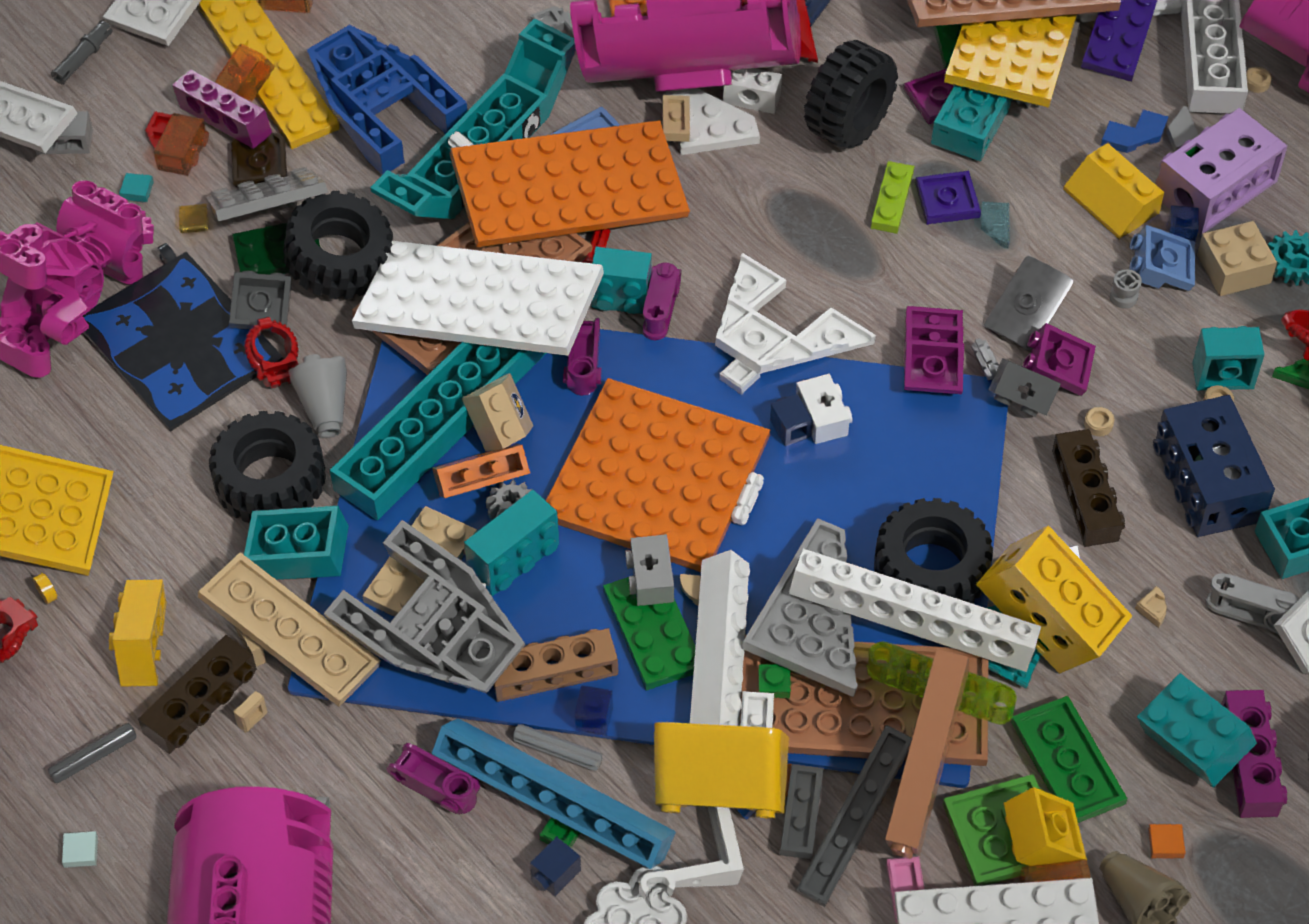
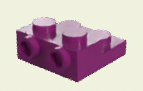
[1023,323,1096,396]

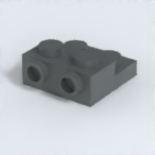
[229,271,292,331]

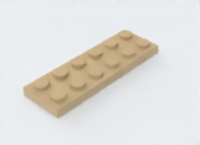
[198,552,381,707]

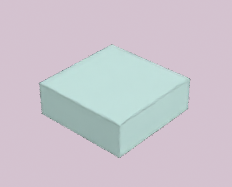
[62,831,98,868]

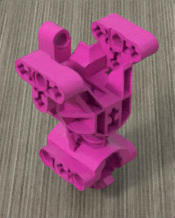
[0,180,154,377]

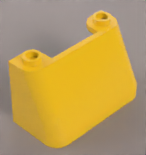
[654,722,789,819]

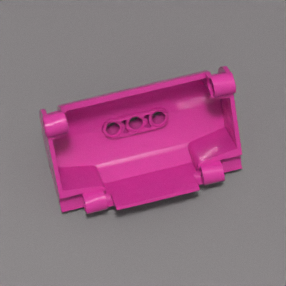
[570,0,801,92]
[167,786,334,924]

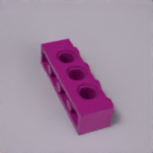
[172,70,272,149]
[1221,690,1287,818]

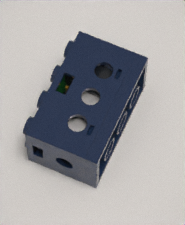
[1153,395,1275,538]

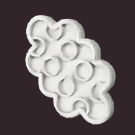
[584,866,687,924]

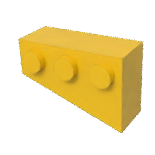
[109,579,167,687]

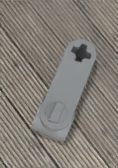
[1206,573,1299,633]

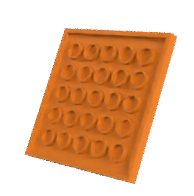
[546,378,770,572]

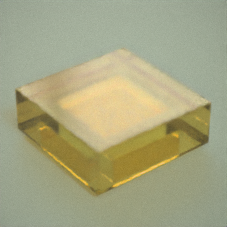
[179,204,208,233]

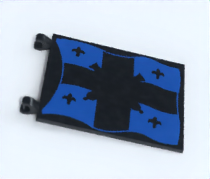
[83,243,284,432]

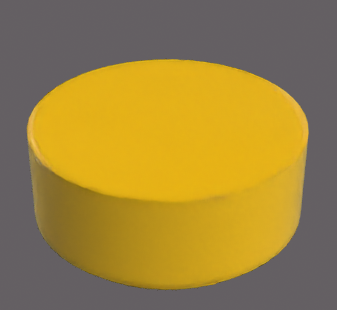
[32,573,58,604]

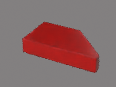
[145,111,181,158]

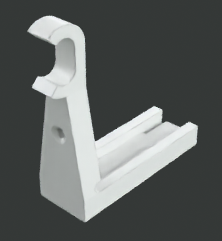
[639,807,744,899]

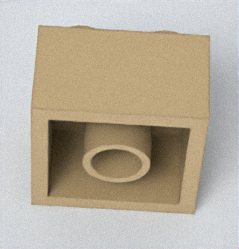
[1197,221,1277,296]

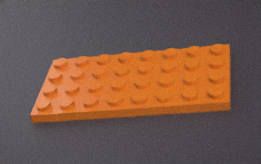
[450,120,690,247]

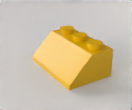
[1063,143,1164,239]

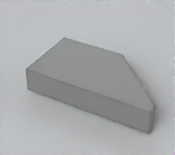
[1167,106,1199,152]

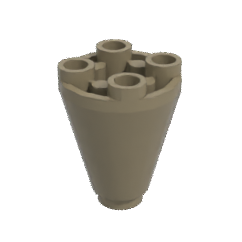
[1100,851,1191,924]

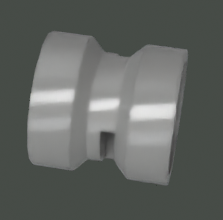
[1110,269,1142,308]

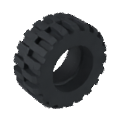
[804,40,898,149]
[283,191,393,299]
[209,411,326,523]
[874,498,993,604]

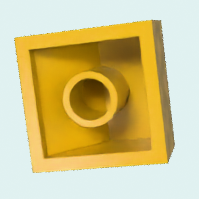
[1004,787,1087,869]

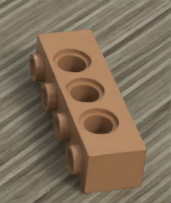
[493,628,618,702]

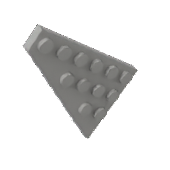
[742,518,858,697]

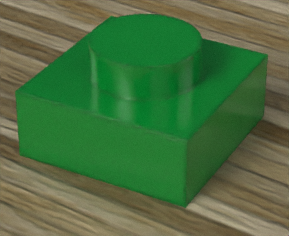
[758,664,791,698]

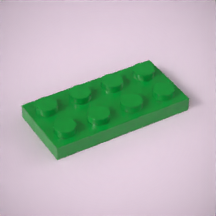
[603,575,696,691]
[1011,695,1128,823]

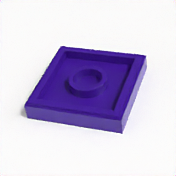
[915,171,981,225]

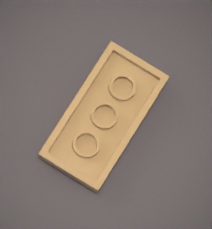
[362,506,477,617]

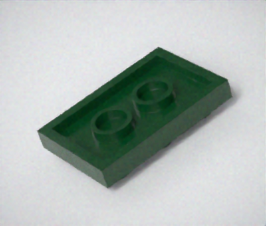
[232,223,321,275]

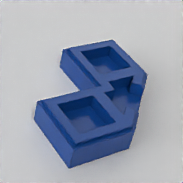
[1101,109,1168,153]

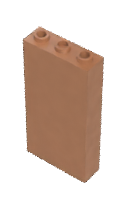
[885,648,969,859]

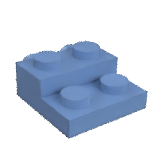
[1130,225,1195,291]

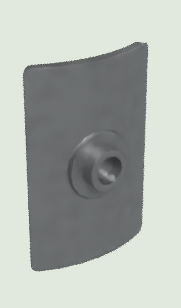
[984,255,1074,351]

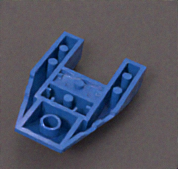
[307,25,468,175]

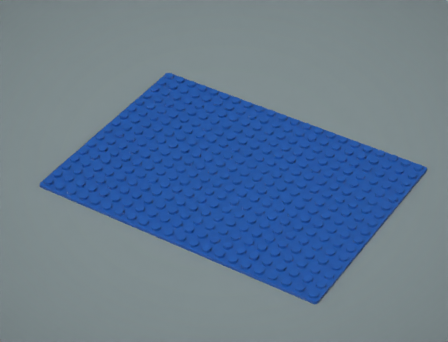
[288,329,1008,788]

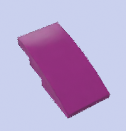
[904,306,964,394]

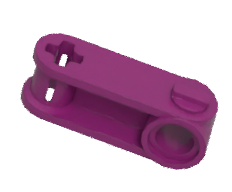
[643,263,682,340]
[563,318,602,396]
[387,743,480,814]

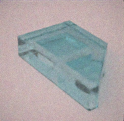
[981,202,1009,248]

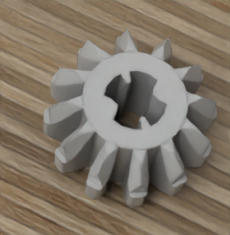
[486,479,533,521]

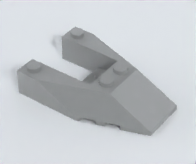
[324,520,525,693]

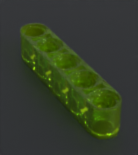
[867,641,1017,725]

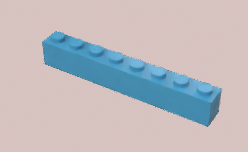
[431,718,676,869]

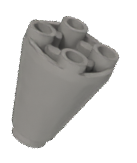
[289,354,347,438]

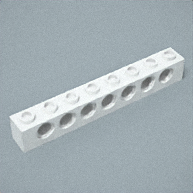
[789,548,1041,672]

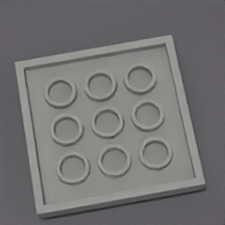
[206,167,328,221]

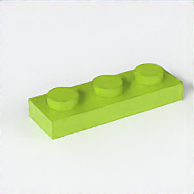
[871,161,914,234]

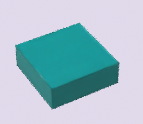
[119,173,154,202]

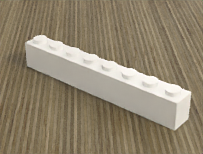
[690,550,750,726]

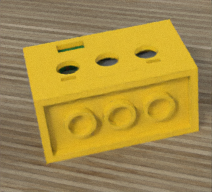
[976,525,1132,674]

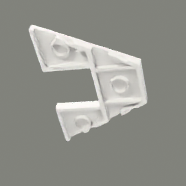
[715,253,876,374]

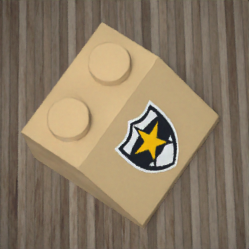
[462,373,533,451]

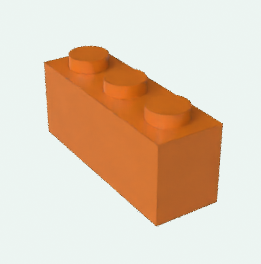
[432,443,530,498]

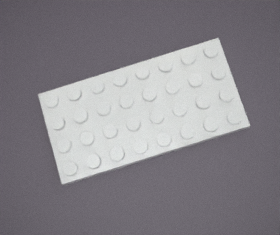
[352,241,604,356]

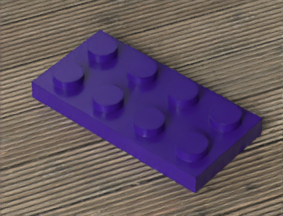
[1081,0,1158,82]

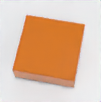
[1148,824,1186,858]

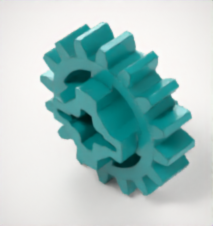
[1268,230,1309,285]

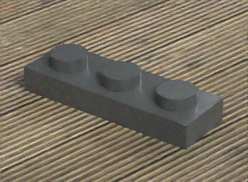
[780,764,824,859]

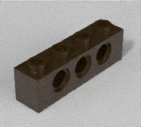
[1052,429,1125,547]
[138,634,257,755]

